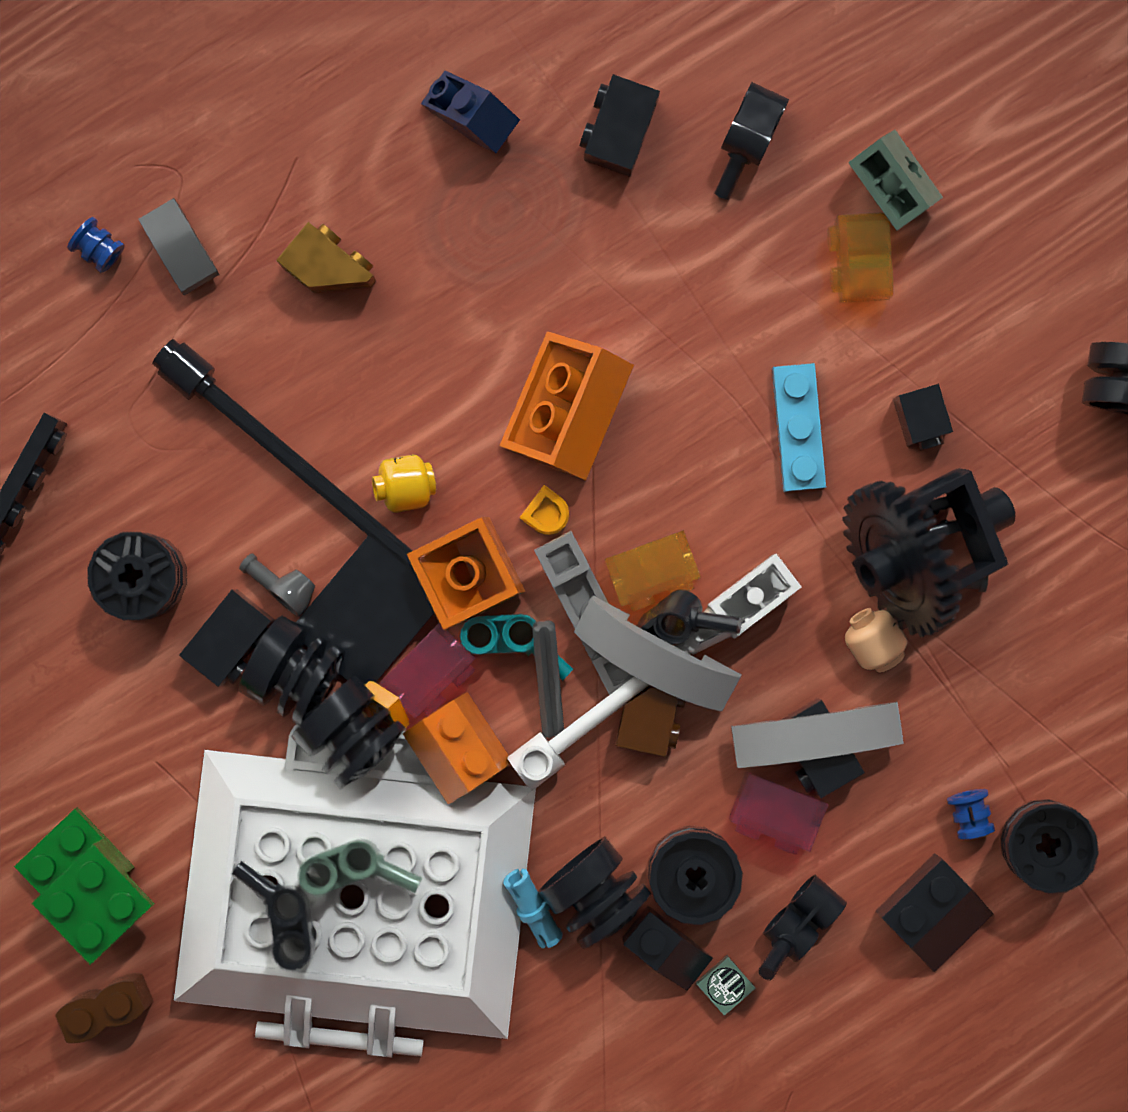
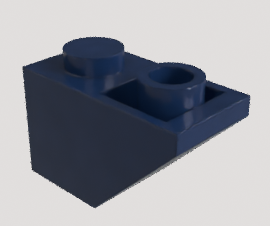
[421,70,520,153]

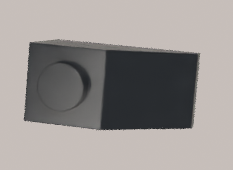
[622,905,713,990]

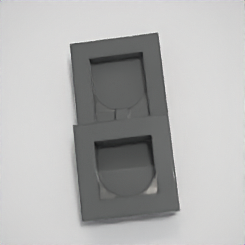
[138,198,220,296]

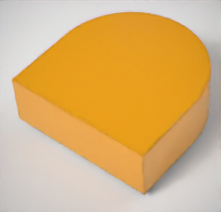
[520,485,569,535]

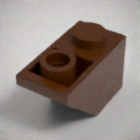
[615,686,686,757]

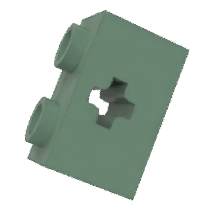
[848,130,943,231]

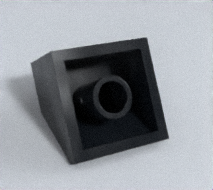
[876,853,994,972]

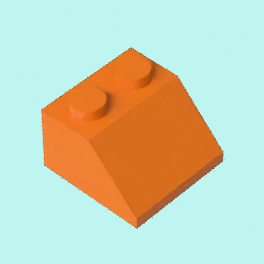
[407,517,526,630]
[403,692,510,805]

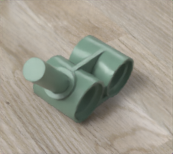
[298,838,422,895]

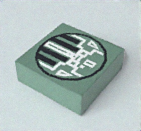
[696,955,756,1016]

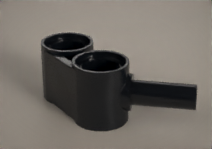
[714,82,789,200]
[636,590,742,645]
[231,860,315,971]
[759,874,847,980]

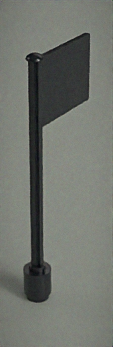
[152,339,435,685]

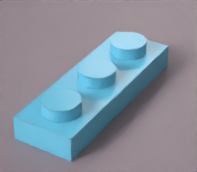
[772,363,826,492]

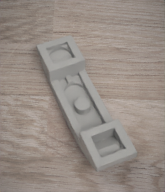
[534,531,634,695]
[574,596,742,712]
[731,702,904,768]

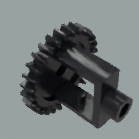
[842,468,1016,637]

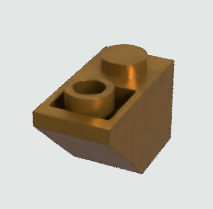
[276,222,376,292]

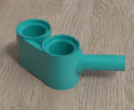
[460,614,573,681]

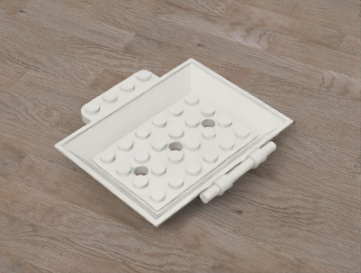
[174,724,536,1058]

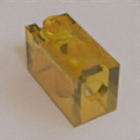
[604,530,701,611]

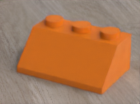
[499,331,634,481]

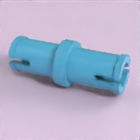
[503,868,563,948]

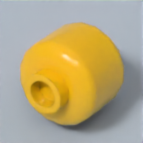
[372,454,436,513]

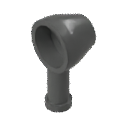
[239,553,315,617]

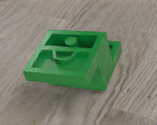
[14,807,155,965]

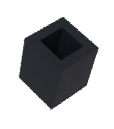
[893,384,953,451]

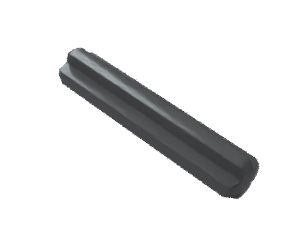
[532,620,564,738]

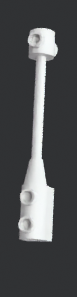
[507,553,802,791]

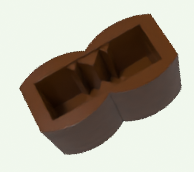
[55,973,153,1043]

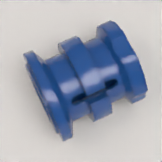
[67,217,125,273]
[947,789,995,839]

